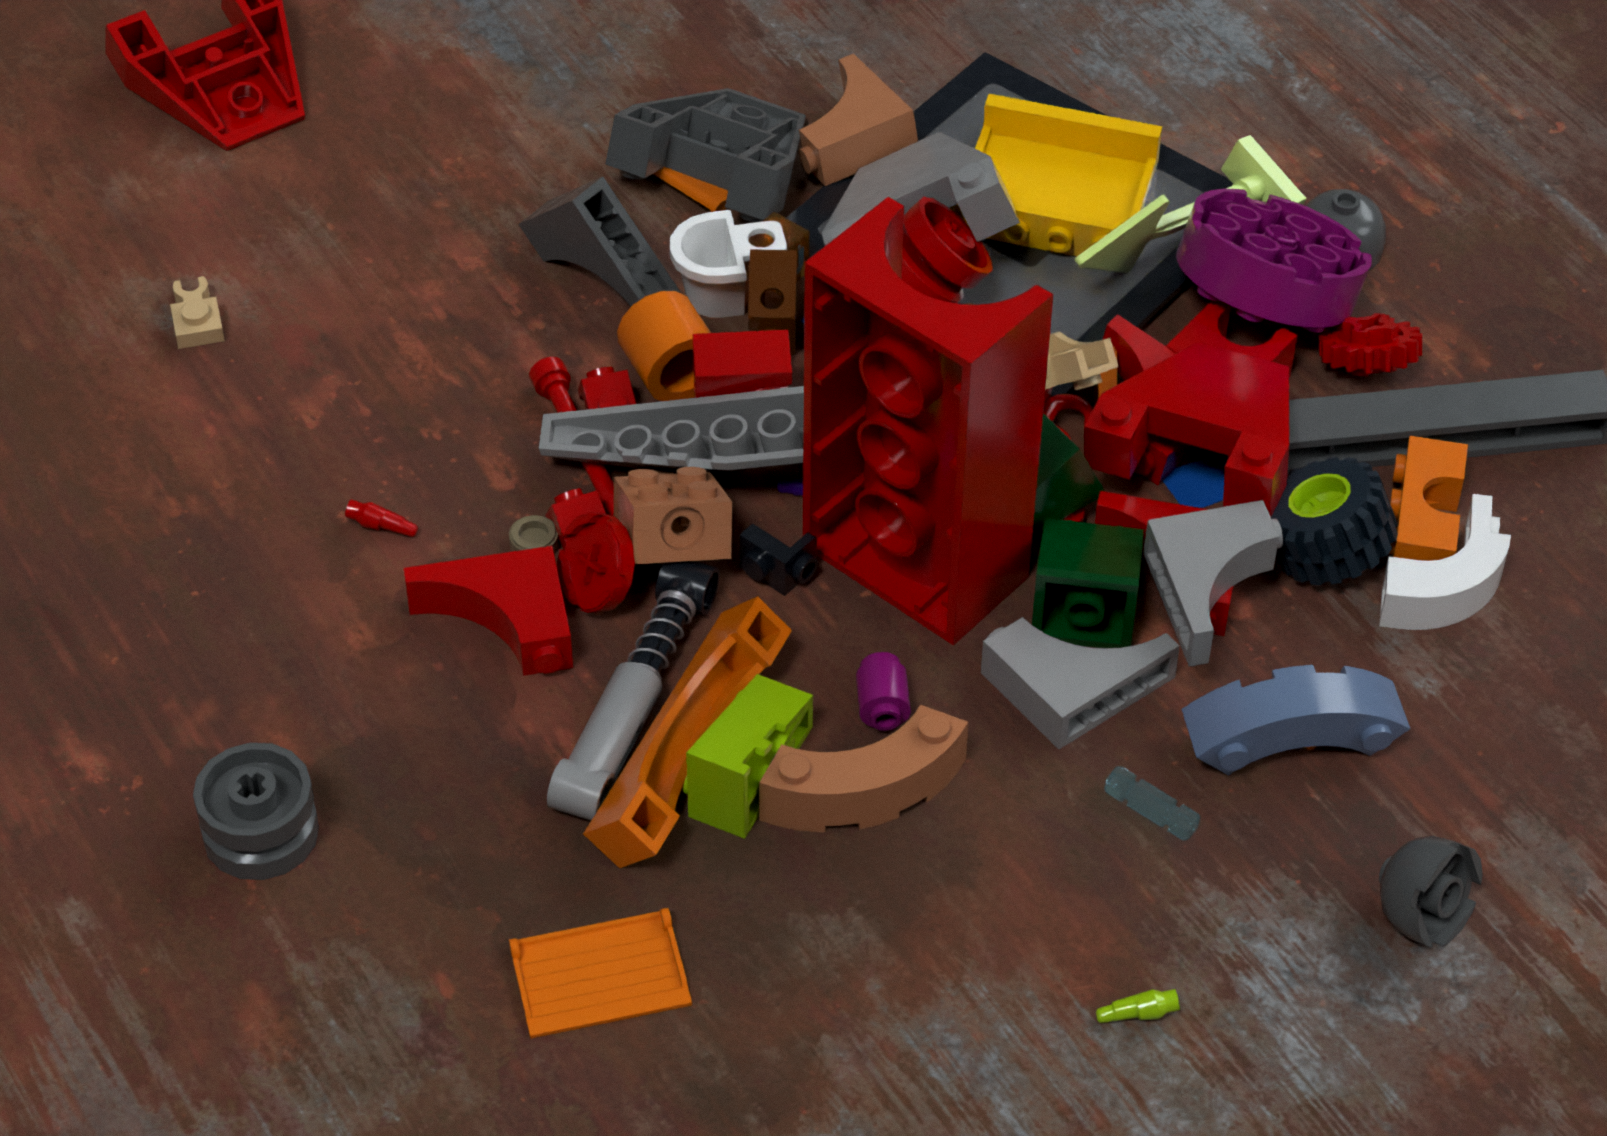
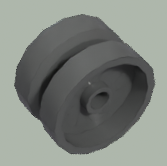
[193,742,319,880]

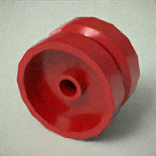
[901,196,993,304]

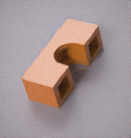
[1389,436,1468,561]

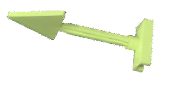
[1074,135,1307,273]

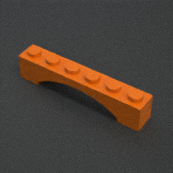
[583,596,792,869]

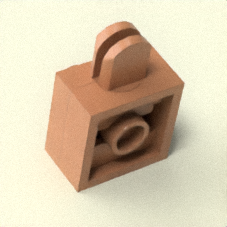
[613,467,732,564]

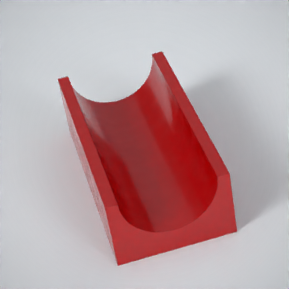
[803,197,1054,646]

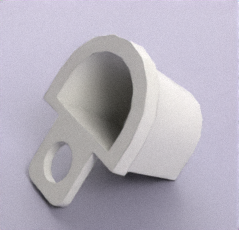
[670,210,787,318]

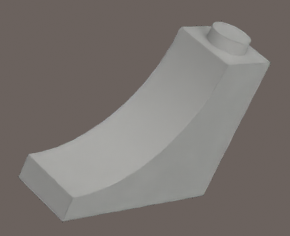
[1143,500,1283,667]
[981,617,1180,749]

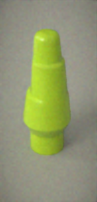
[1096,989,1180,1023]

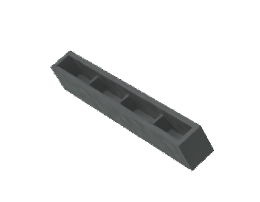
[1287,370,1607,475]

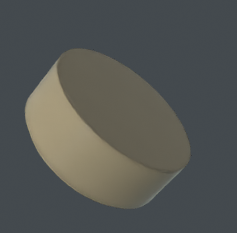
[509,515,559,555]

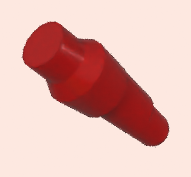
[345,499,418,537]

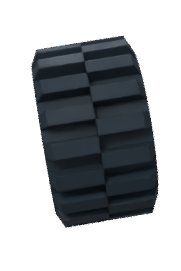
[1271,457,1398,585]

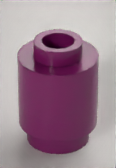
[856,652,911,730]

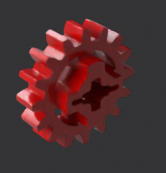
[1319,313,1422,377]

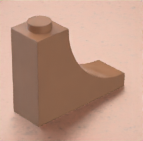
[798,53,918,186]

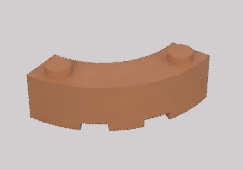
[759,705,968,832]

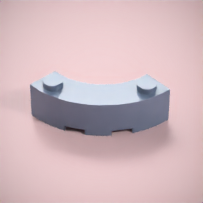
[1181,665,1410,775]

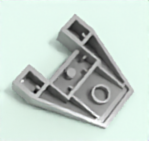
[822,132,1020,246]

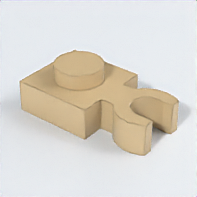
[170,276,225,349]

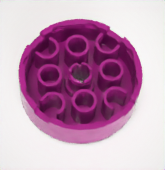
[1176,189,1372,333]

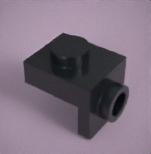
[740,523,818,596]

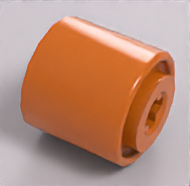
[617,291,711,401]

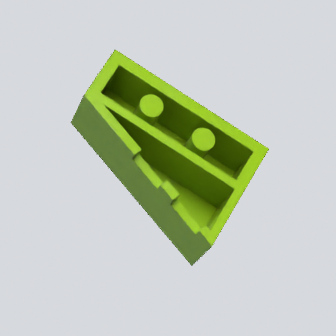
[683,674,813,839]

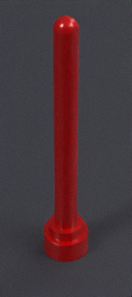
[529,357,614,516]

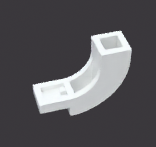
[1379,494,1511,630]

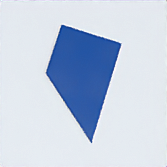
[1163,453,1230,508]

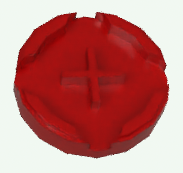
[557,512,635,613]

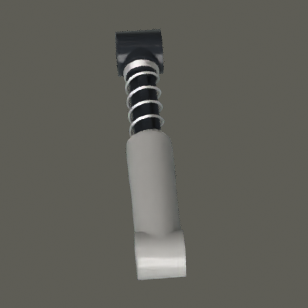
[547,561,720,820]

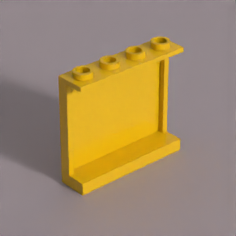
[950,94,1162,257]

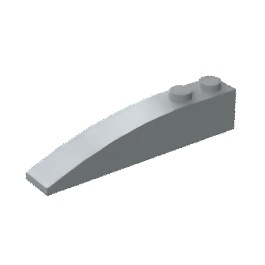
[539,386,804,470]

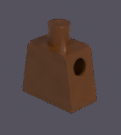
[748,249,797,355]

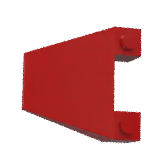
[105,0,305,151]
[1084,342,1289,517]

